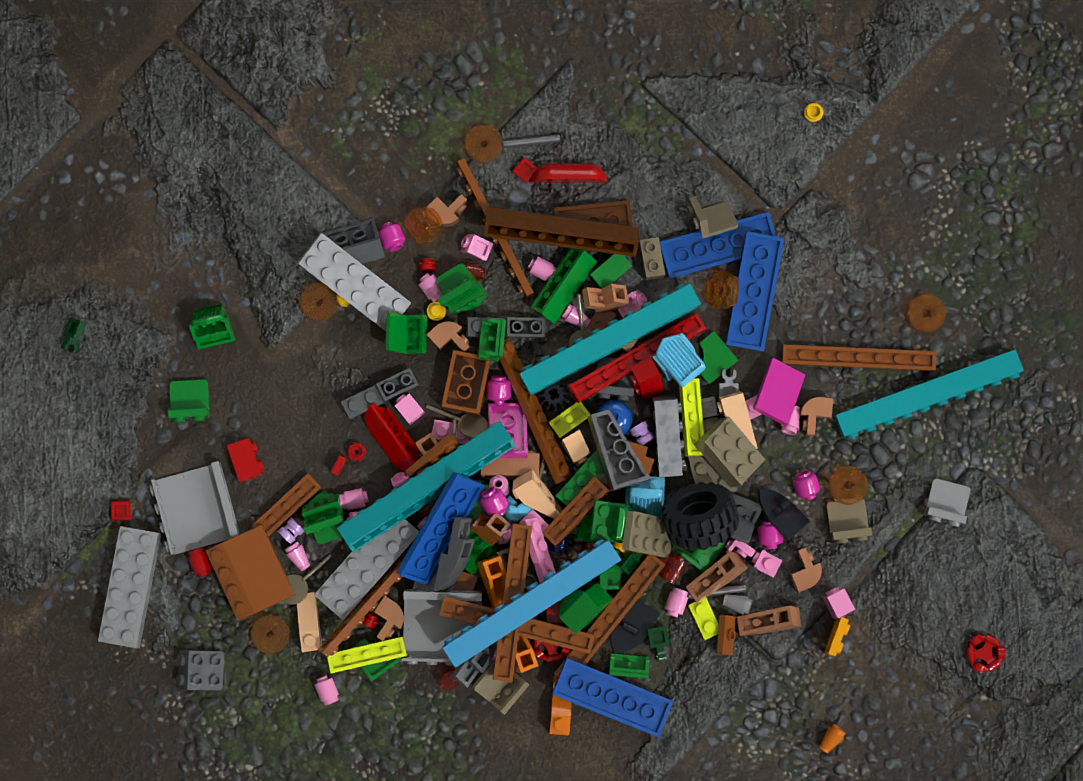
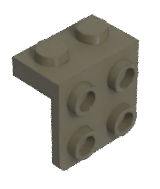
[687,196,738,238]
[826,498,872,544]
[473,660,529,715]

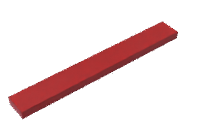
[568,313,707,403]

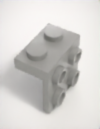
[924,479,970,527]

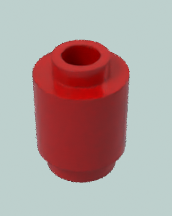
[188,548,213,578]

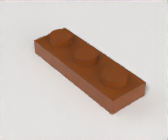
[406,434,461,477]

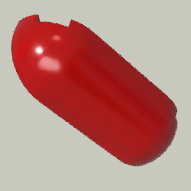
[531,163,607,183]
[364,404,419,471]

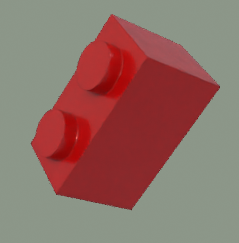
[630,358,664,400]
[227,438,265,483]

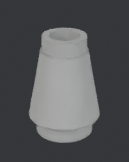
[723,594,753,615]

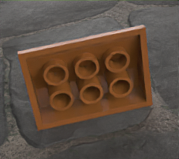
[206,525,295,621]

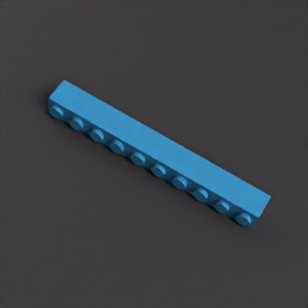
[442,539,621,668]

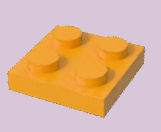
[824,617,850,656]

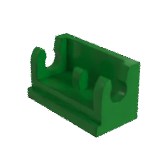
[588,254,632,289]
[478,318,506,362]
[599,550,621,590]
[609,653,650,679]

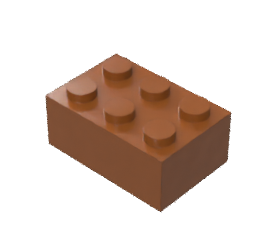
[441,350,491,416]

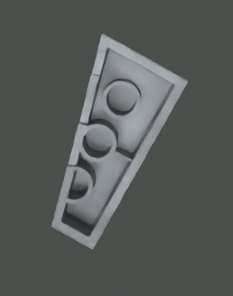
[652,394,686,477]
[587,410,651,492]

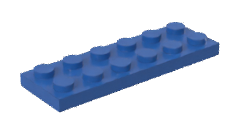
[660,212,776,279]
[726,231,784,351]
[397,472,485,585]
[551,658,673,737]

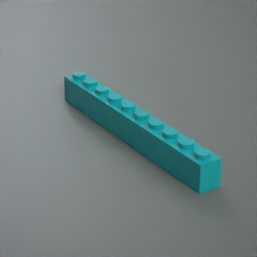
[520,283,701,396]
[834,349,1024,440]
[337,421,516,553]

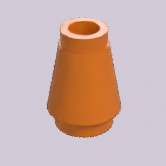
[819,724,846,754]

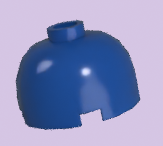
[596,400,633,435]

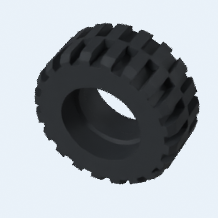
[661,482,739,551]

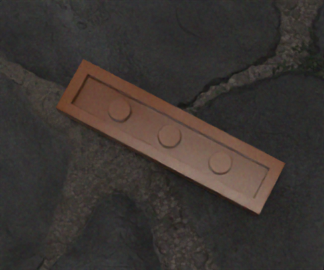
[252,473,322,537]
[542,477,610,547]

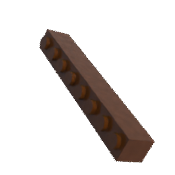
[484,207,639,257]

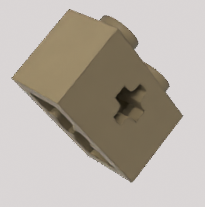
[639,237,665,281]

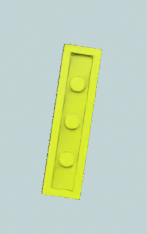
[679,379,704,456]
[327,637,407,673]

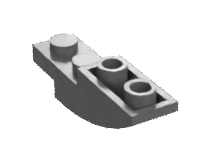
[466,317,545,339]
[340,368,419,420]
[434,516,475,591]
[451,641,497,688]

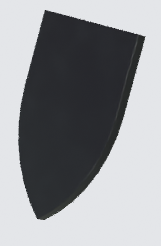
[758,488,810,541]
[610,600,660,654]

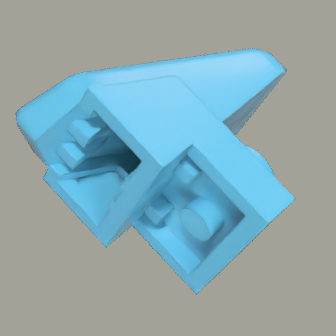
[653,333,706,387]
[625,477,665,517]

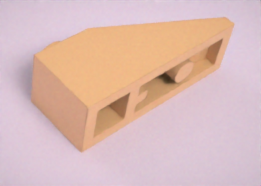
[717,391,758,449]
[562,430,590,465]
[512,470,564,519]
[297,592,322,652]

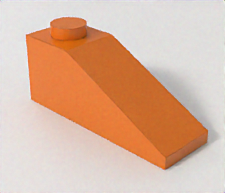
[549,675,572,735]

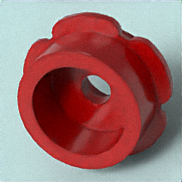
[418,258,437,273]
[347,442,366,461]
[362,612,379,628]

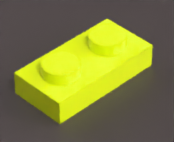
[549,402,590,438]
[688,598,719,640]

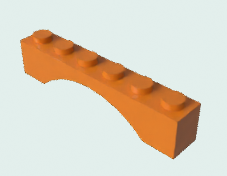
[477,556,538,673]

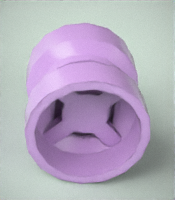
[629,421,655,445]
[278,518,305,544]

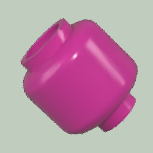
[378,222,405,252]
[486,376,511,404]
[793,470,820,500]
[480,487,509,516]
[757,521,783,549]

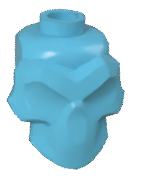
[501,496,533,524]

